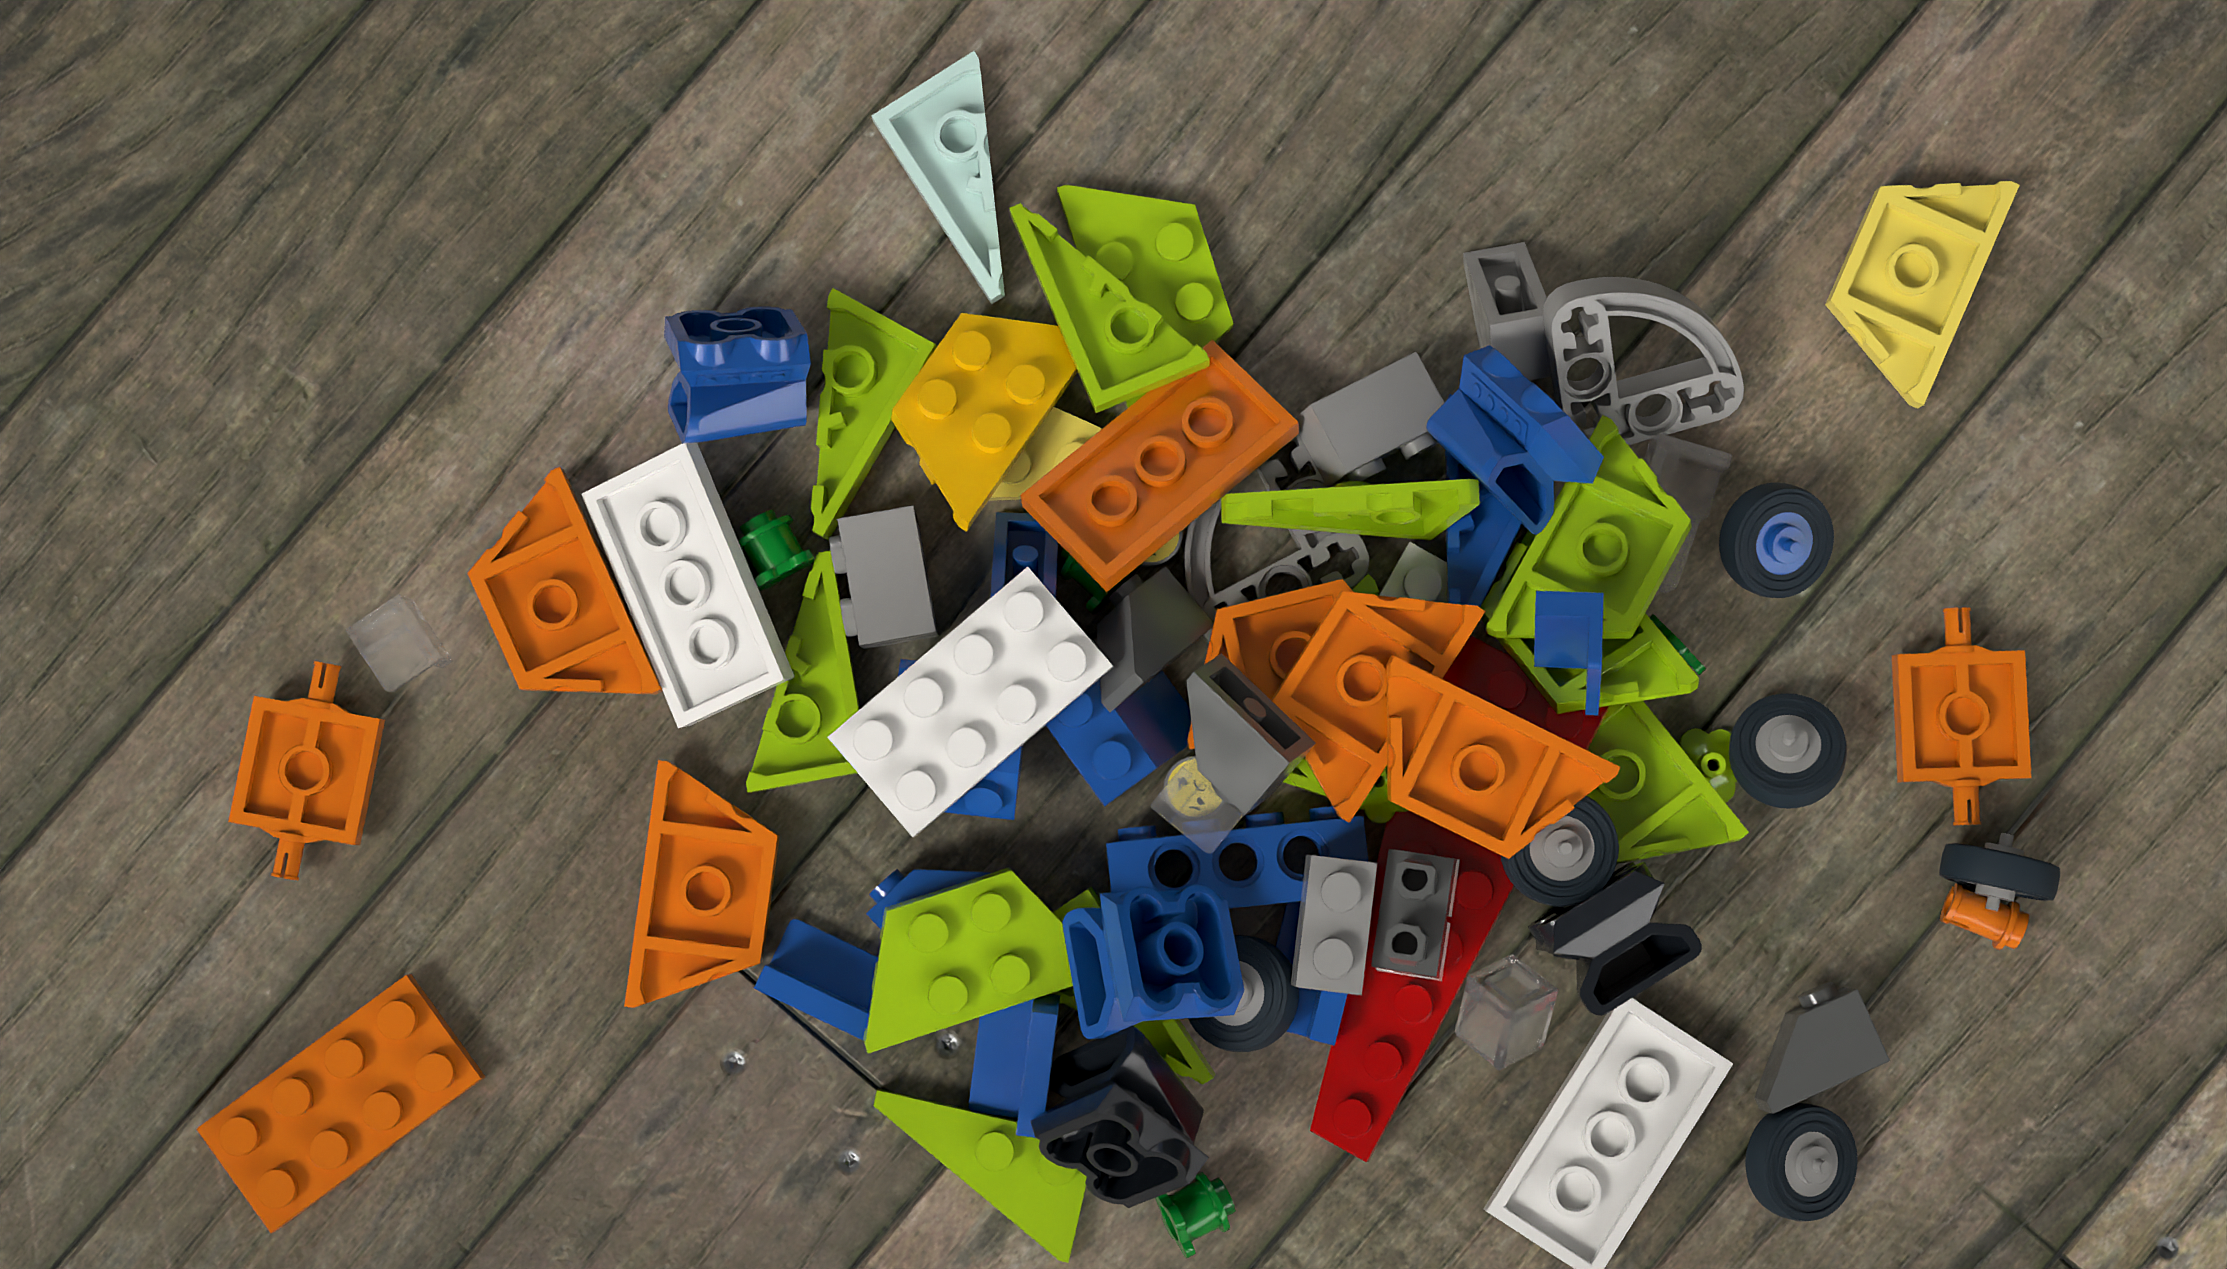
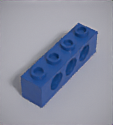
[1106,806,1369,909]

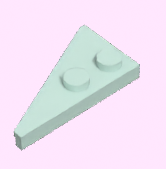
[871,51,1005,304]

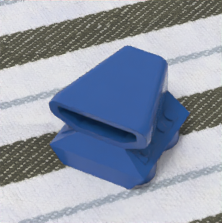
[664,306,811,444]
[1426,345,1604,535]
[1063,884,1245,1039]

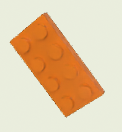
[1020,340,1299,592]
[196,974,485,1233]

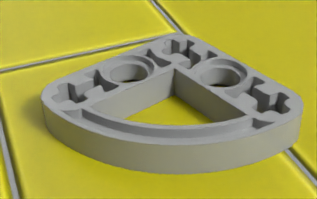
[1542,277,1744,445]
[1184,434,1369,644]

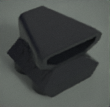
[1528,862,1702,1016]
[1030,1025,1209,1208]

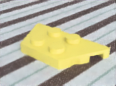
[1825,181,2020,409]

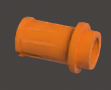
[1940,883,2029,950]

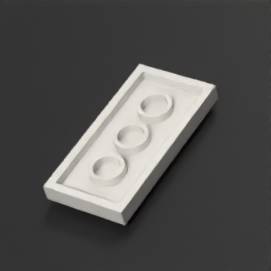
[581,443,795,729]
[828,567,1113,838]
[1483,998,1733,1269]

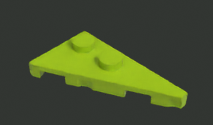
[746,551,860,793]

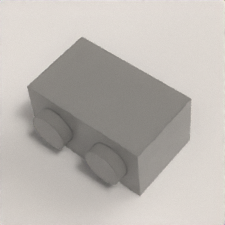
[1295,352,1444,488]
[829,506,939,649]
[1291,855,1377,995]

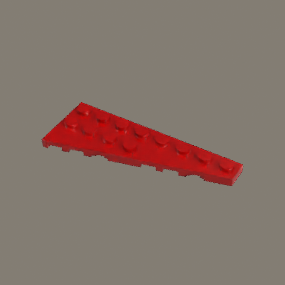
[1310,635,1609,1162]

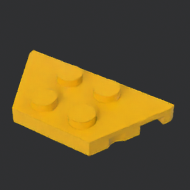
[891,313,1078,532]

